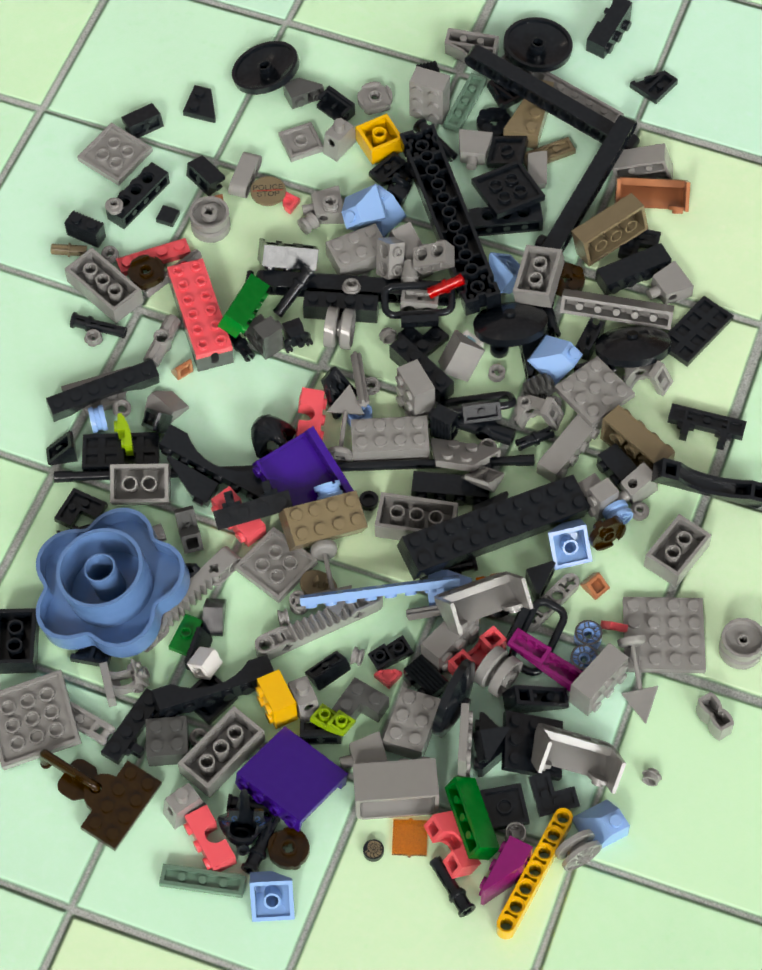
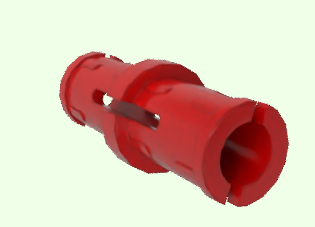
[427,273,466,299]

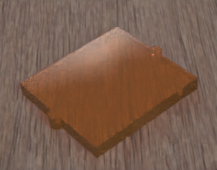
[392,818,427,858]

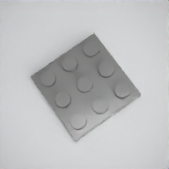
[77,123,153,186]
[554,356,635,428]
[234,527,318,603]
[457,703,473,777]

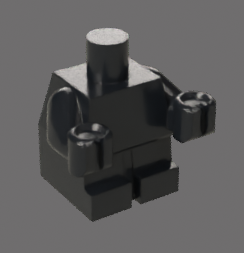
[387,172,412,206]
[282,318,313,353]

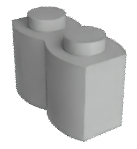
[696,692,734,741]

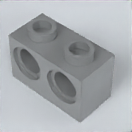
[376,236,405,280]
[413,239,455,275]
[400,289,439,311]

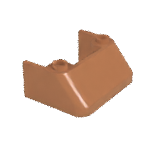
[614,177,691,214]

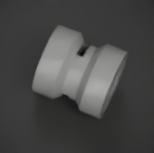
[505,822,526,842]

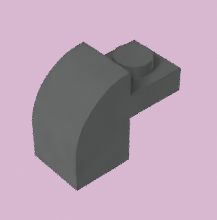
[174,505,204,554]

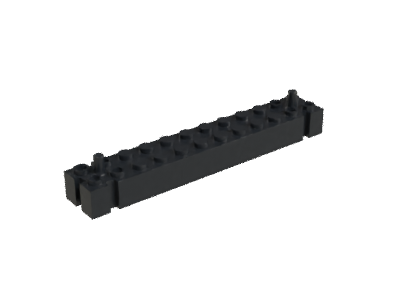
[400,124,501,316]

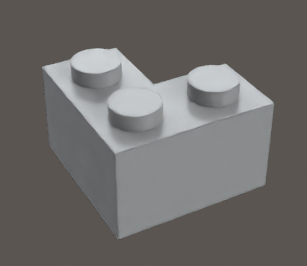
[578,473,619,521]

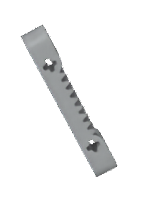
[144,546,242,652]
[255,596,383,660]

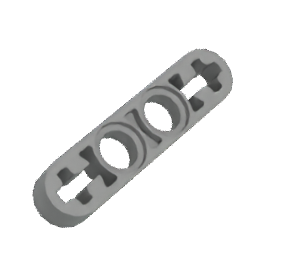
[528,573,580,632]

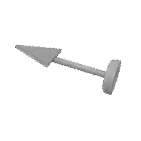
[327,384,365,462]
[310,540,352,618]
[617,635,658,724]

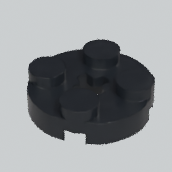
[476,107,511,136]

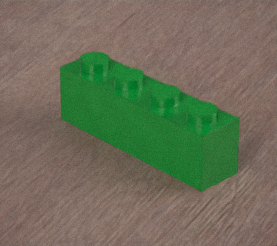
[218,273,270,338]
[445,776,500,860]

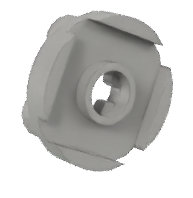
[357,82,393,115]

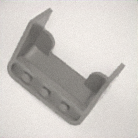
[434,571,533,635]
[531,723,626,794]

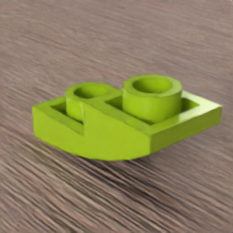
[114,413,134,456]
[310,703,356,736]

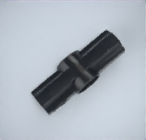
[458,415,516,446]

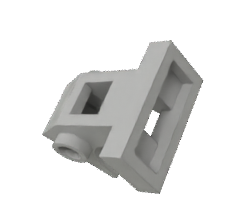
[622,360,673,396]
[514,395,565,431]
[99,659,150,707]

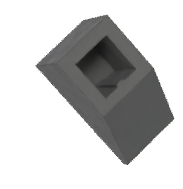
[283,78,324,110]

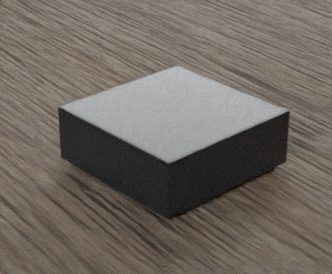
[156,205,180,227]

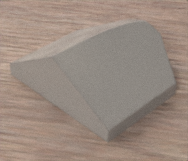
[144,391,189,423]
[461,466,505,492]

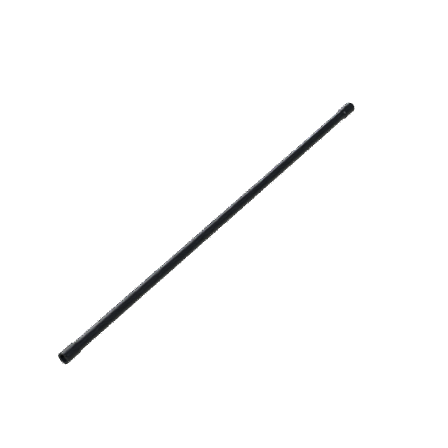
[54,454,534,483]

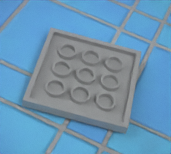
[622,597,706,674]
[0,669,82,770]

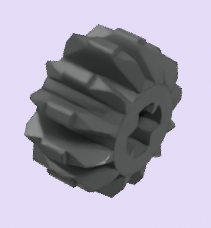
[523,373,555,399]

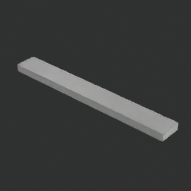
[501,54,624,123]

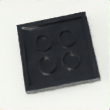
[471,160,545,219]
[501,710,563,781]

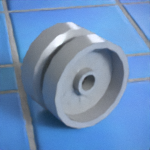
[189,196,231,243]
[323,306,356,350]
[719,618,762,670]
[474,645,523,698]

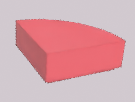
[282,191,300,215]
[600,620,628,633]
[374,669,402,689]

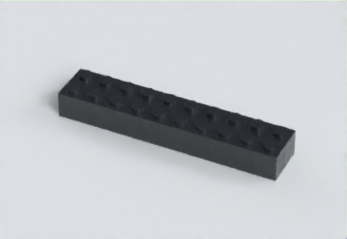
[397,475,590,581]

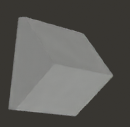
[438,330,485,382]

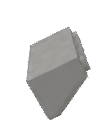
[352,757,439,820]

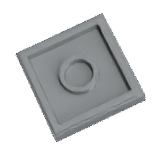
[278,122,323,162]

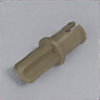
[50,243,87,257]

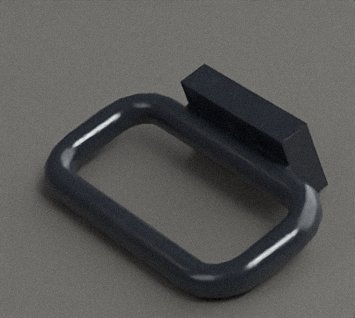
[381,280,456,328]
[440,391,517,424]
[506,598,568,676]

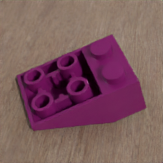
[479,836,533,905]

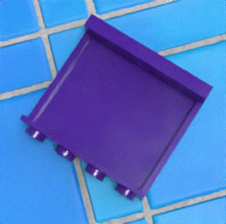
[252,426,354,506]
[235,726,348,832]

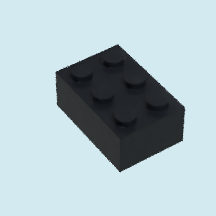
[0,608,39,674]

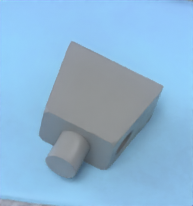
[323,118,356,162]
[459,129,493,170]
[302,186,345,224]
[646,261,694,304]
[618,462,658,504]
[288,676,319,723]
[339,731,387,769]
[163,783,206,830]

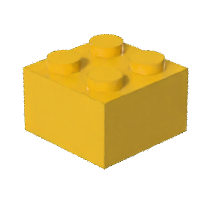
[355,113,403,165]
[255,669,298,729]

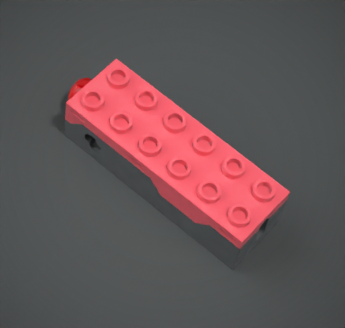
[167,258,234,372]

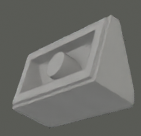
[528,151,547,188]

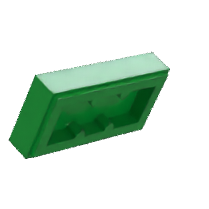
[168,614,203,656]

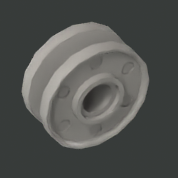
[555,829,602,871]

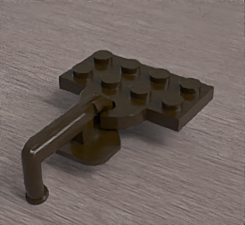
[40,749,162,851]

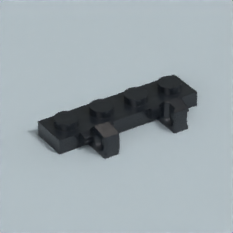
[667,403,747,450]
[213,480,293,530]
[101,688,159,765]

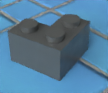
[244,314,284,360]
[332,677,389,723]

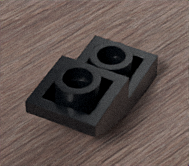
[368,635,414,671]

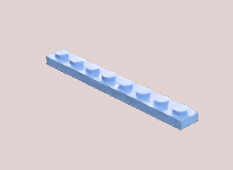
[300,575,460,609]

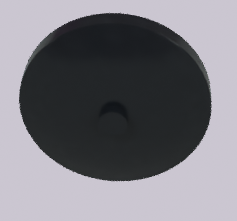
[503,17,573,72]
[232,41,300,95]
[473,302,548,347]
[595,325,671,368]
[432,659,475,738]

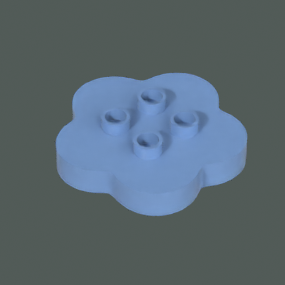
[36,508,190,658]

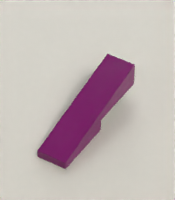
[507,628,583,692]

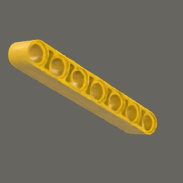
[496,808,573,939]

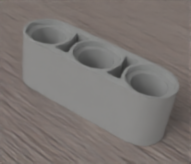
[228,152,262,198]

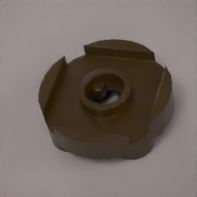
[127,255,165,290]
[556,263,585,297]
[588,516,626,551]
[268,827,310,870]

